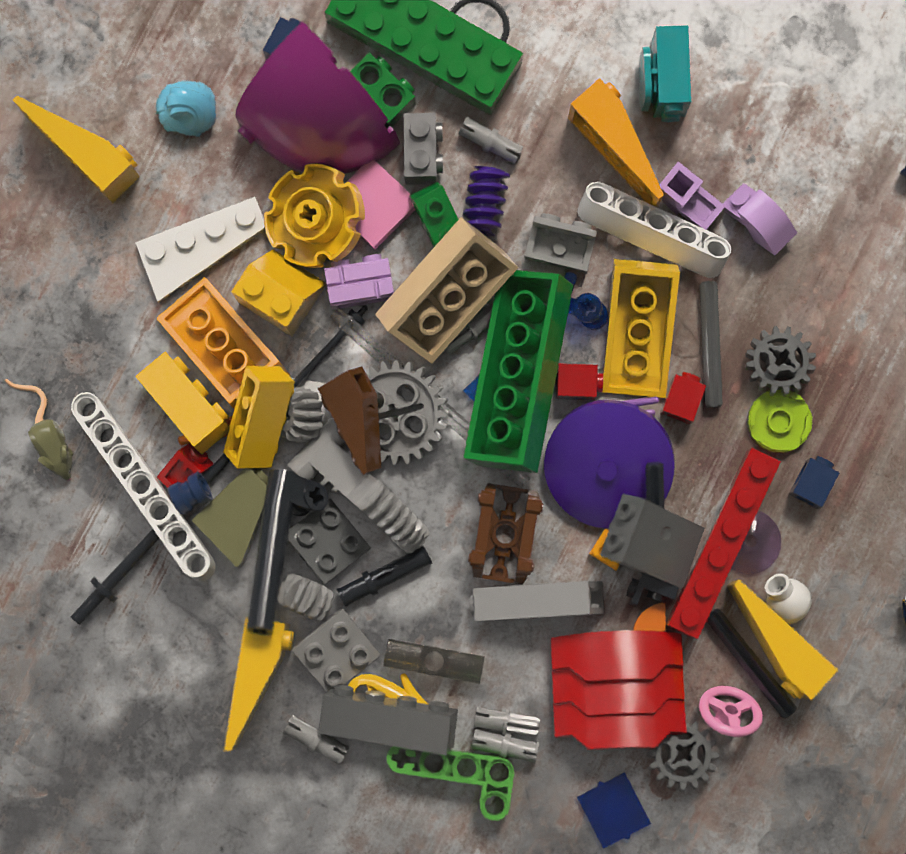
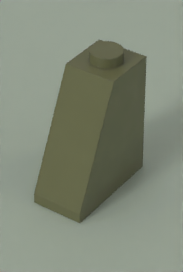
[191,468,268,568]

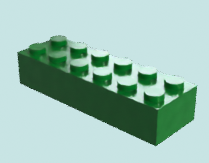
[325,0,523,116]
[463,270,573,473]

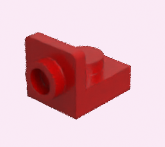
[156,443,214,488]

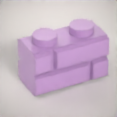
[324,254,394,310]

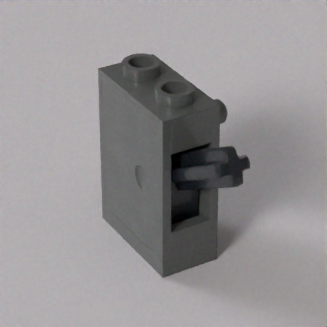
[600,462,705,589]

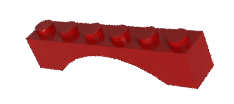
[666,447,781,639]

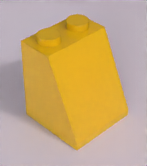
[231,249,327,337]

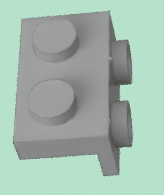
[524,213,597,273]

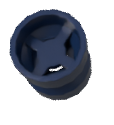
[168,471,213,515]

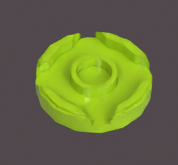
[747,390,812,453]

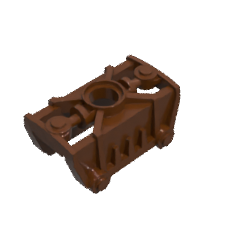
[468,483,544,585]

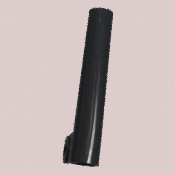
[247,469,328,635]

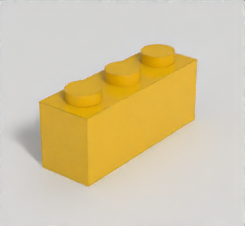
[135,351,230,454]
[223,366,295,468]

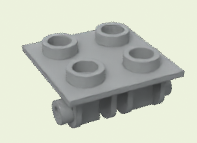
[291,608,381,692]

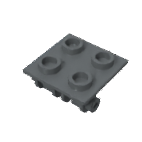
[288,498,371,585]

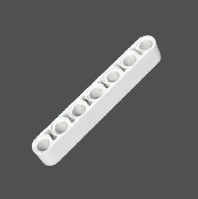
[71,392,215,581]

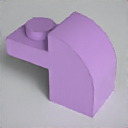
[660,162,725,230]
[723,183,797,255]

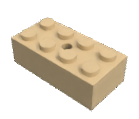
[375,217,518,364]

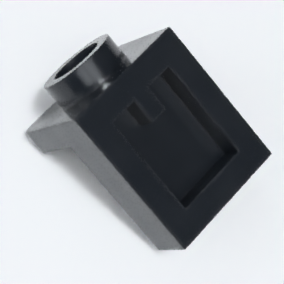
[626,573,679,607]

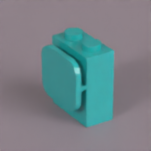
[639,25,691,122]

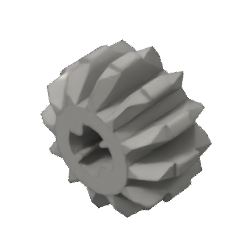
[281,387,324,442]
[278,574,334,621]

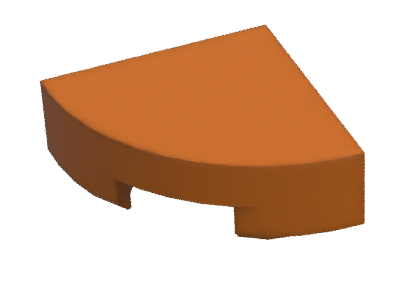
[633,603,666,632]

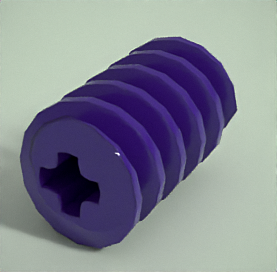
[463,166,510,237]

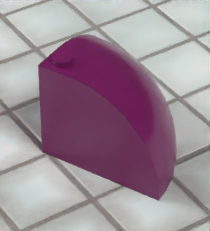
[235,22,400,174]

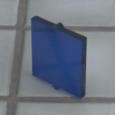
[577,772,651,849]

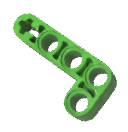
[387,746,514,821]

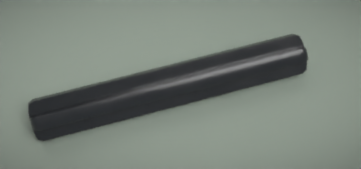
[707,609,797,718]

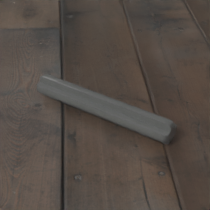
[699,281,723,408]

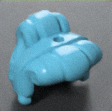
[156,81,216,137]

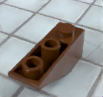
[317,367,382,475]

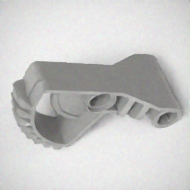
[287,417,430,553]

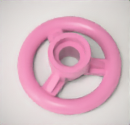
[699,686,763,737]

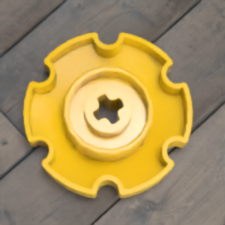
[264,164,365,268]

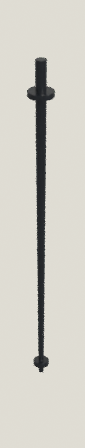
[70,305,368,625]

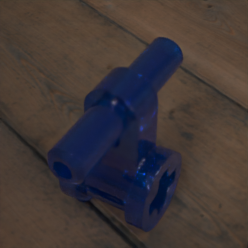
[564,272,609,330]

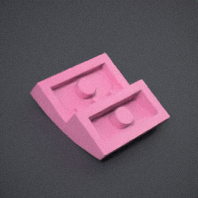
[347,160,415,250]

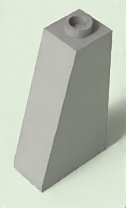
[470,581,605,621]

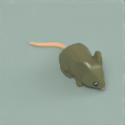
[5,379,73,481]

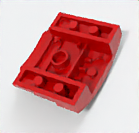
[550,630,687,751]

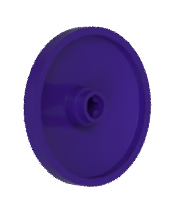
[544,400,675,529]

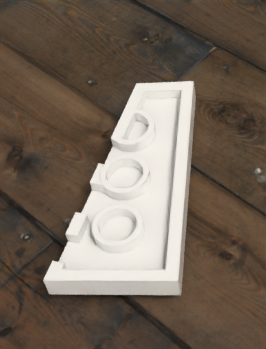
[135,197,265,303]

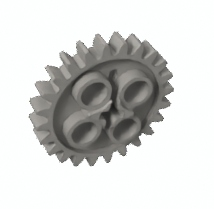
[367,359,450,465]

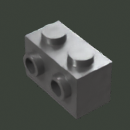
[403,113,443,184]

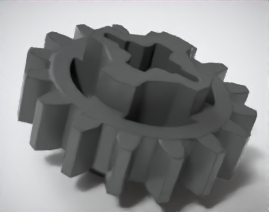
[745,326,816,397]
[646,721,719,792]

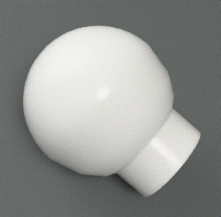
[765,574,812,624]

